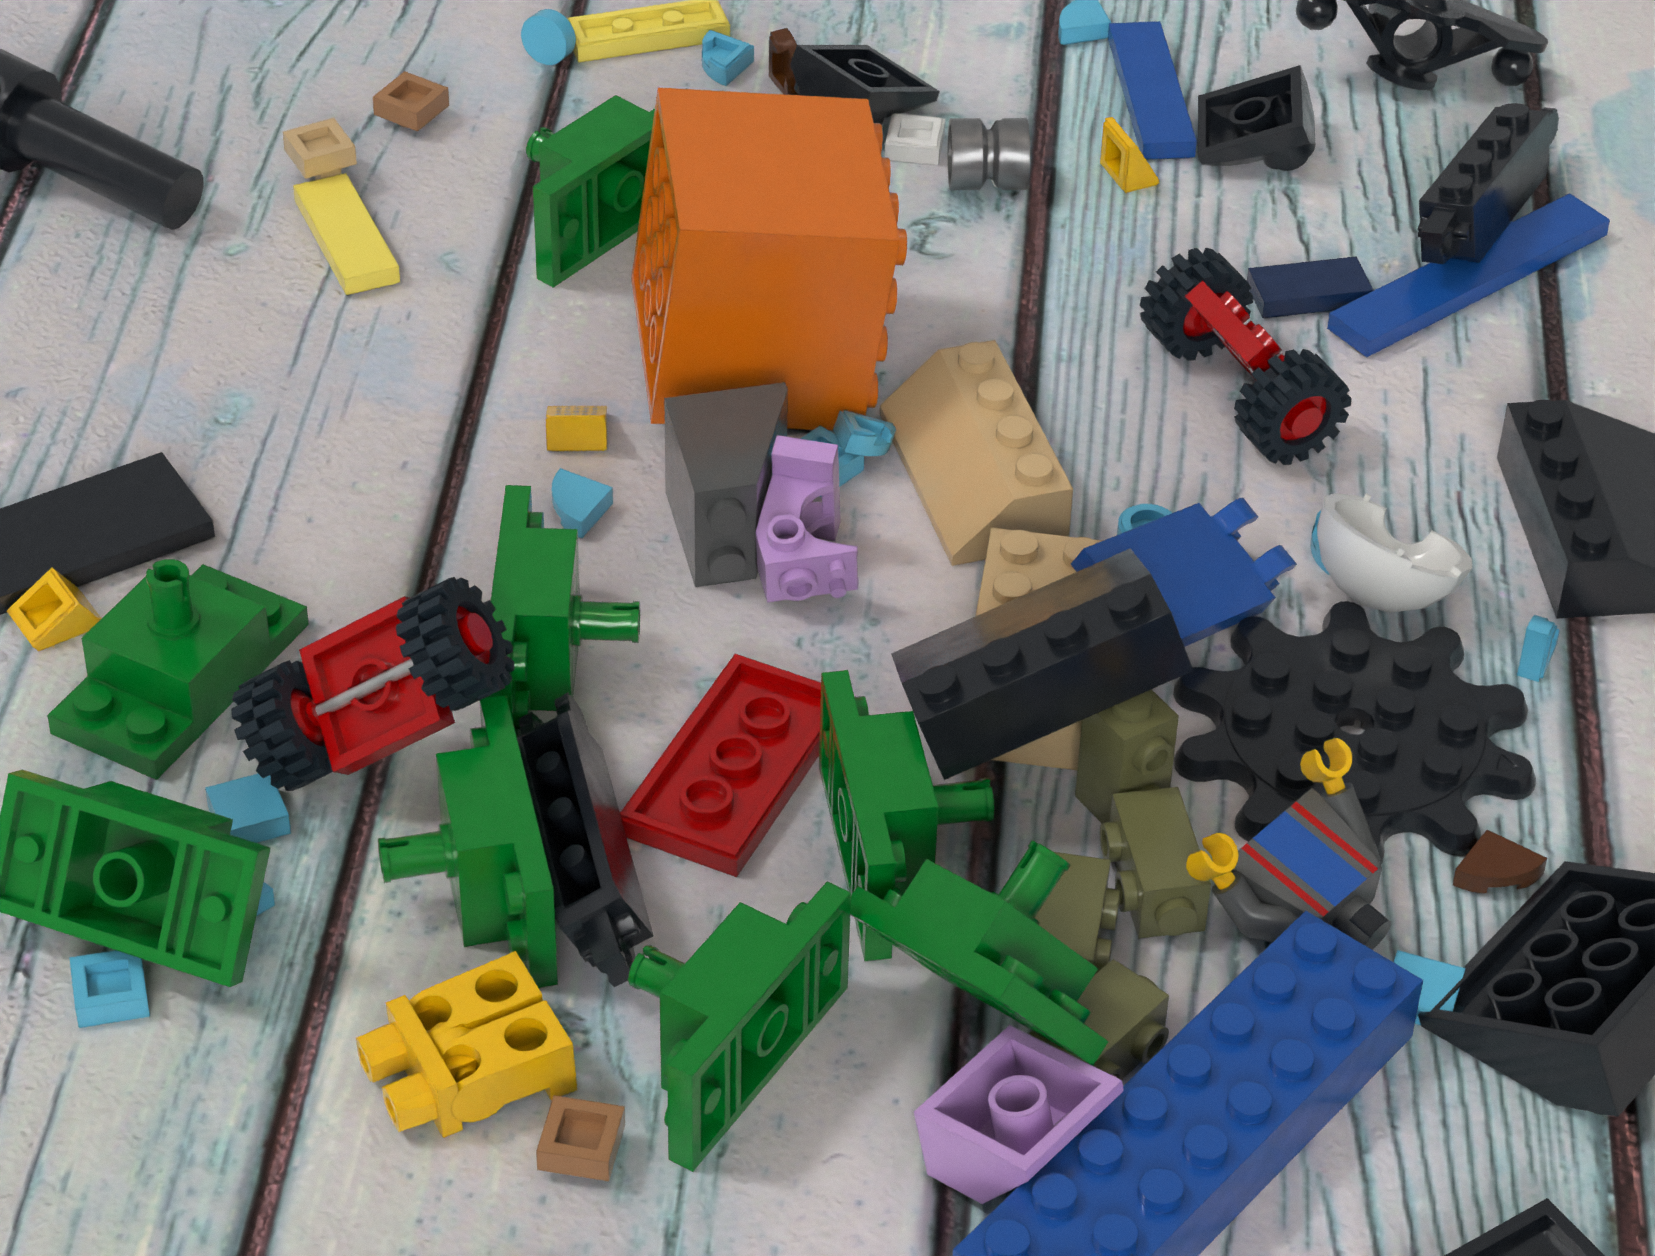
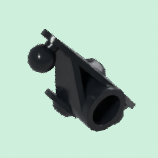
[1296,0,1548,90]

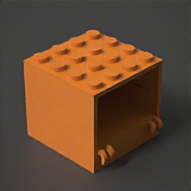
[631,88,907,431]

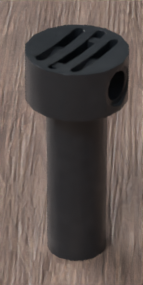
[0,49,204,230]

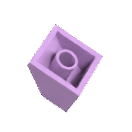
[914,1025,1124,1204]

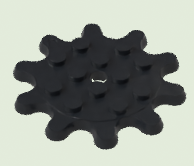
[1173,601,1536,864]

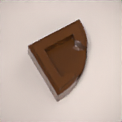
[769,28,800,95]
[1453,830,1547,893]

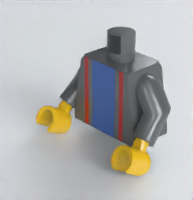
[1186,738,1391,950]

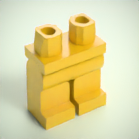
[356,951,577,1138]

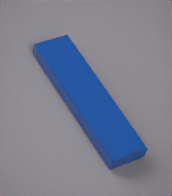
[1108,21,1197,160]

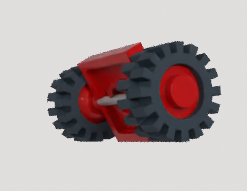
[1139,248,1352,465]
[231,577,514,791]

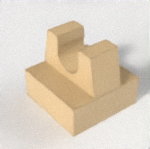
[283,118,357,180]

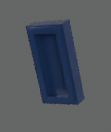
[1247,256,1374,318]

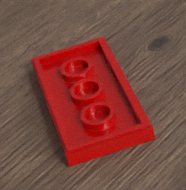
[620,654,821,877]

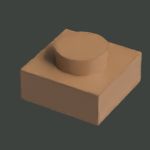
[373,71,449,131]
[536,1095,625,1181]

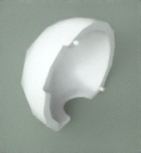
[1317,493,1472,613]

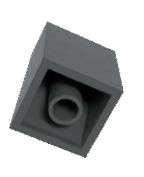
[664,382,788,587]

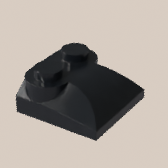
[790,45,940,125]
[1198,65,1316,171]

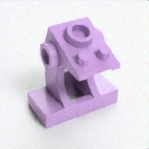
[755,435,859,603]

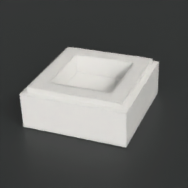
[885,113,945,165]

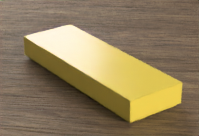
[567,0,730,62]
[293,173,400,295]

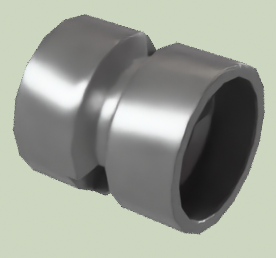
[947,118,1030,190]

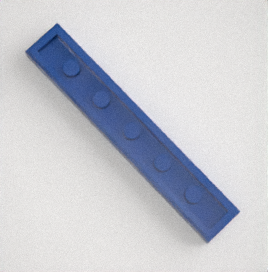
[1327,193,1610,357]

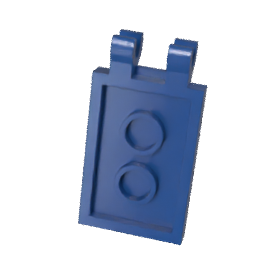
[1071,498,1297,647]

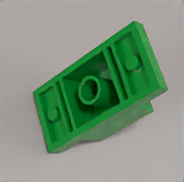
[526,88,687,288]
[485,485,641,737]
[47,559,309,780]
[819,670,994,961]
[378,695,558,988]
[0,769,271,987]
[850,840,1109,1066]
[628,881,851,1172]

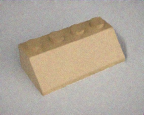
[880,340,1073,566]

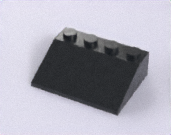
[1497,400,1655,619]
[891,549,1194,780]
[1418,861,1655,1117]

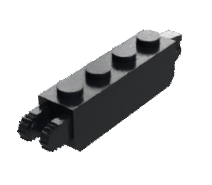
[1418,103,1559,264]
[517,693,654,987]

